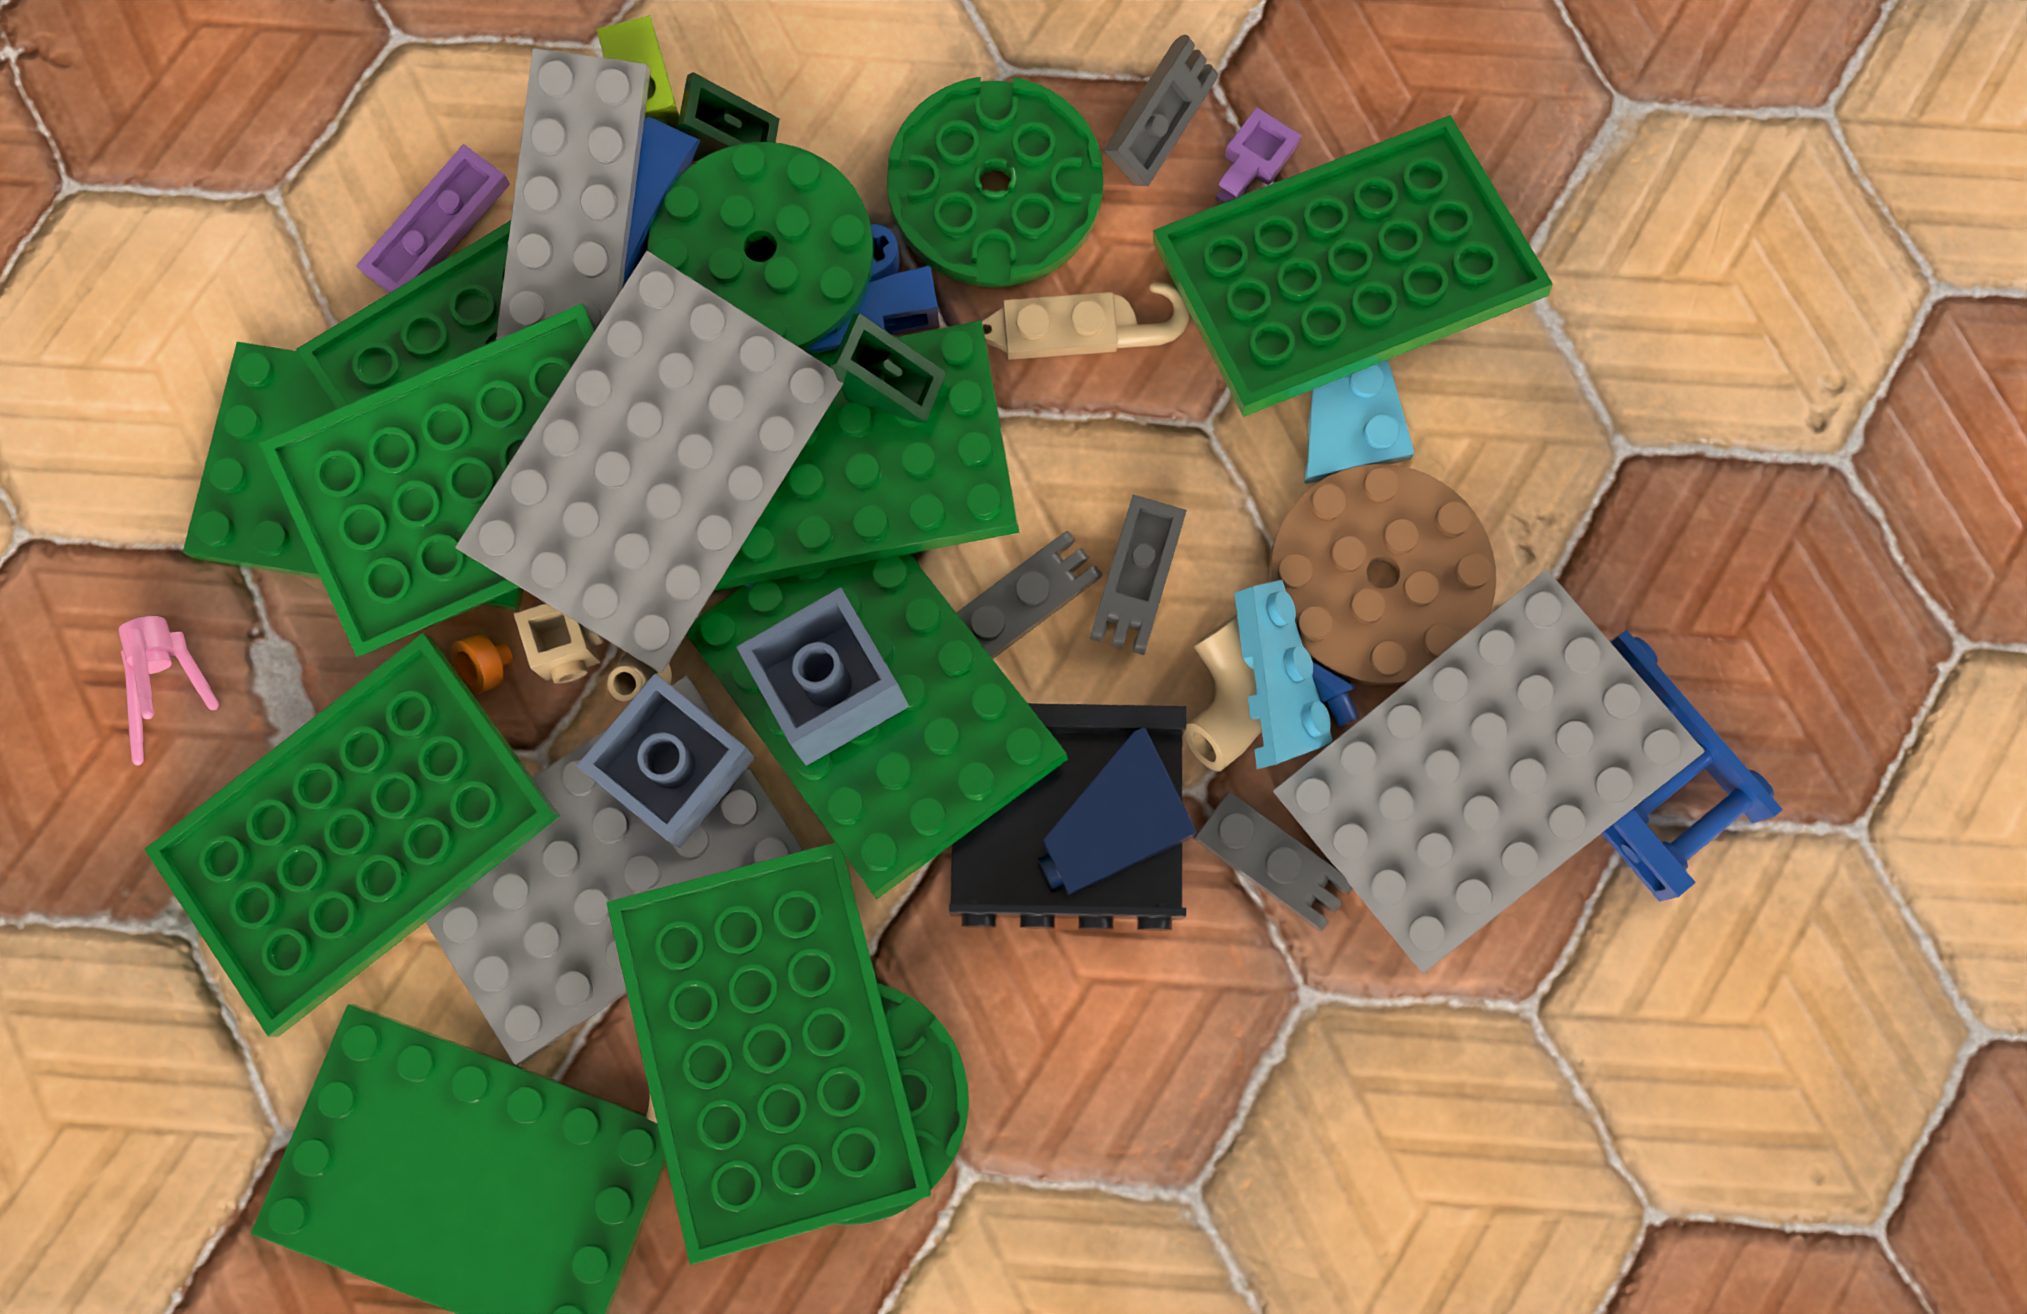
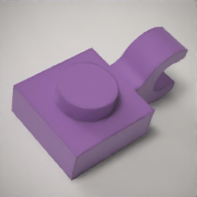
[1215,107,1302,203]

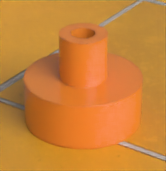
[450,634,512,695]

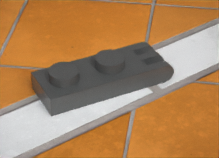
[1104,35,1218,186]
[1090,494,1187,655]
[956,531,1103,659]
[1193,791,1353,932]

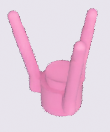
[118,616,219,765]

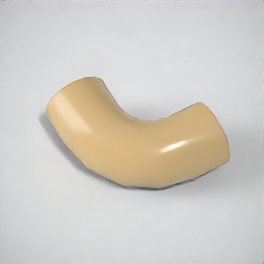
[1184,615,1262,771]

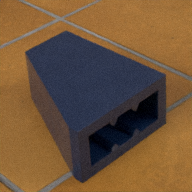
[1037,727,1197,898]

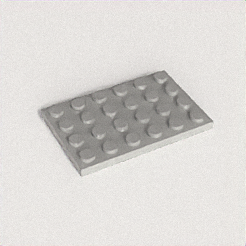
[455,251,843,673]
[1273,569,1705,973]
[426,675,804,1065]

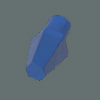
[1312,661,1360,727]

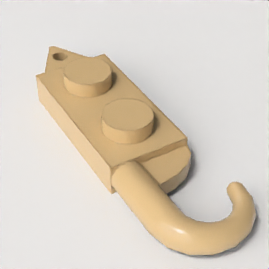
[982,282,1190,360]

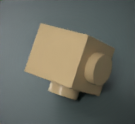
[514,603,604,683]

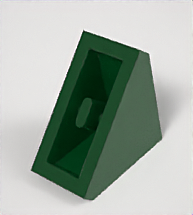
[678,72,780,161]
[831,313,947,423]

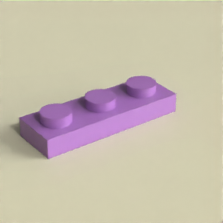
[356,144,510,293]

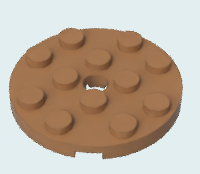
[1268,464,1496,687]

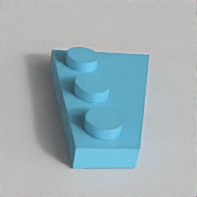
[1304,360,1415,484]
[1234,580,1333,769]

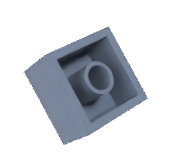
[736,587,909,766]
[576,674,755,848]

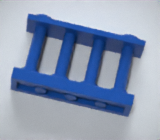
[1601,629,1783,902]

